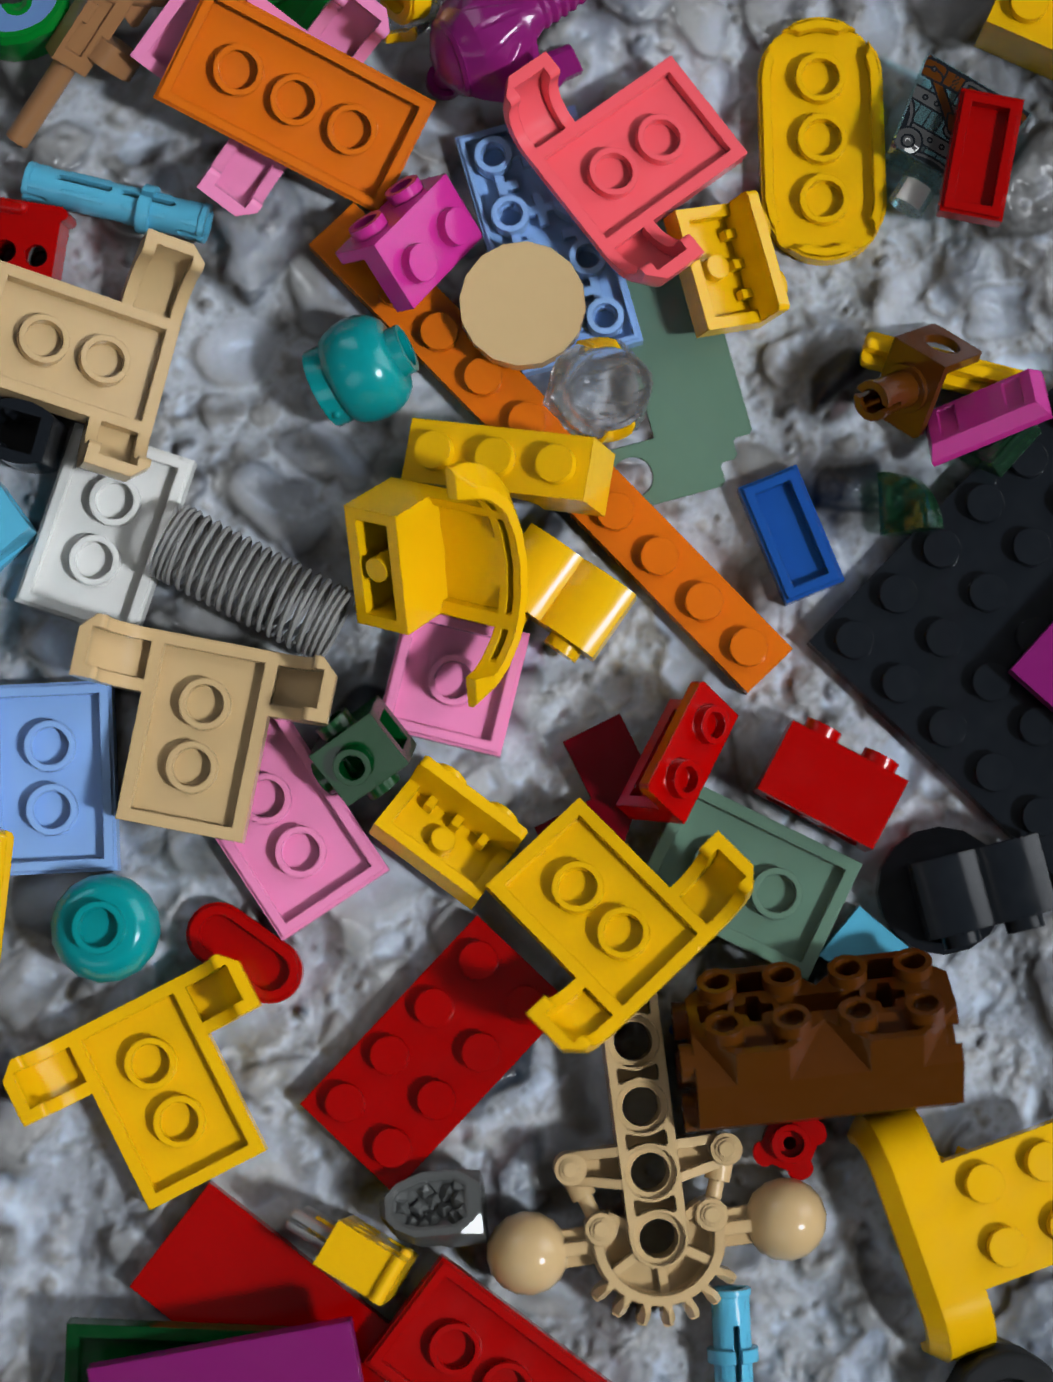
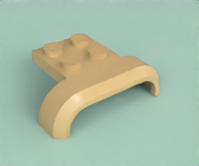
[0,228,205,482]
[69,613,338,844]

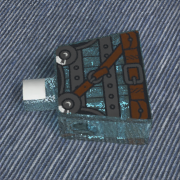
[885,53,1032,219]

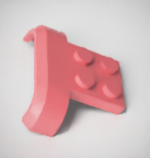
[503,51,748,287]

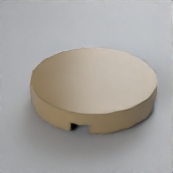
[459,241,586,371]

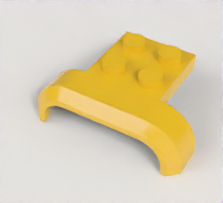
[486,797,753,1053]
[2,954,269,1210]
[847,1110,1053,1363]

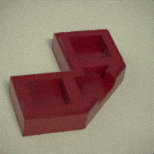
[534,713,641,842]

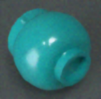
[302,314,419,427]
[50,873,161,983]

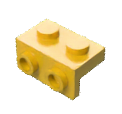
[663,190,790,338]
[369,756,528,910]

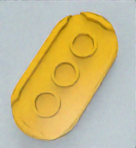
[756,17,887,266]

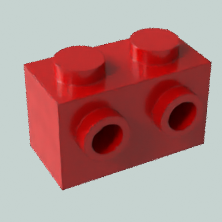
[752,717,909,852]

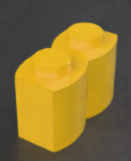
[523,523,636,663]

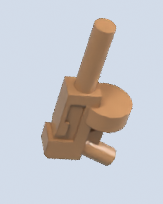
[6,0,169,148]

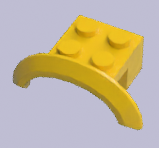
[343,461,528,708]

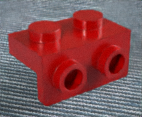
[616,681,739,824]

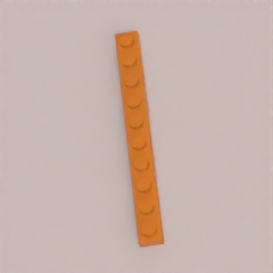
[309,202,793,695]

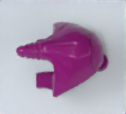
[426,0,586,103]

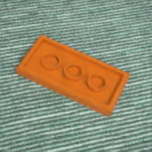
[153,0,436,211]

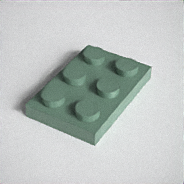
[647,786,863,980]

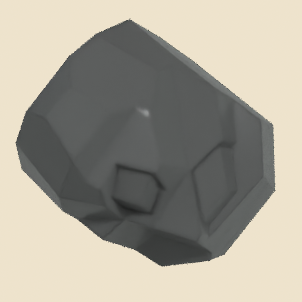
[379,1169,489,1248]

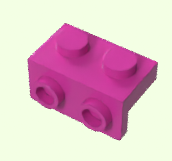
[335,173,483,312]

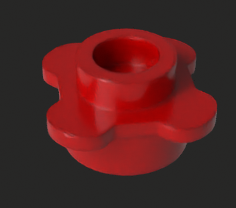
[752,1120,827,1181]

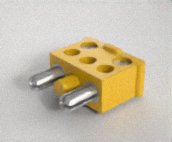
[286,1205,419,1306]

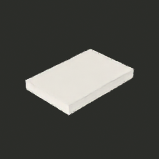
[14,423,197,626]

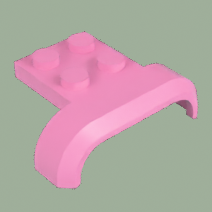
[130,0,390,216]

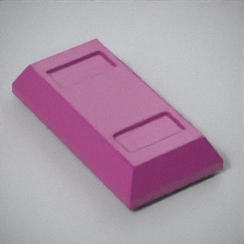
[926,369,1053,467]

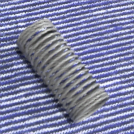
[149,504,354,657]

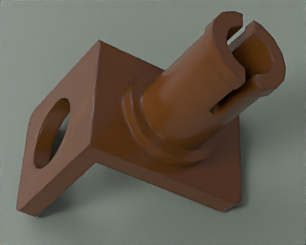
[853,324,982,438]

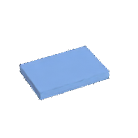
[0,681,121,876]

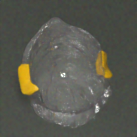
[543,337,654,444]

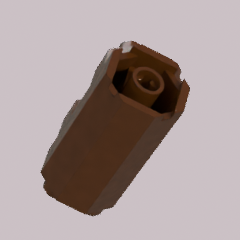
[670,948,965,1133]

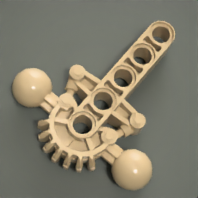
[486,993,827,1327]

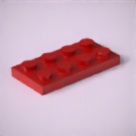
[300,915,558,1190]

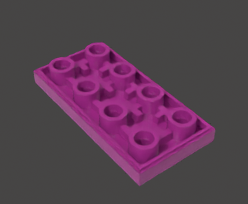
[87,1316,364,1382]

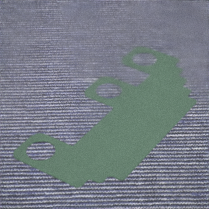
[611,219,752,506]

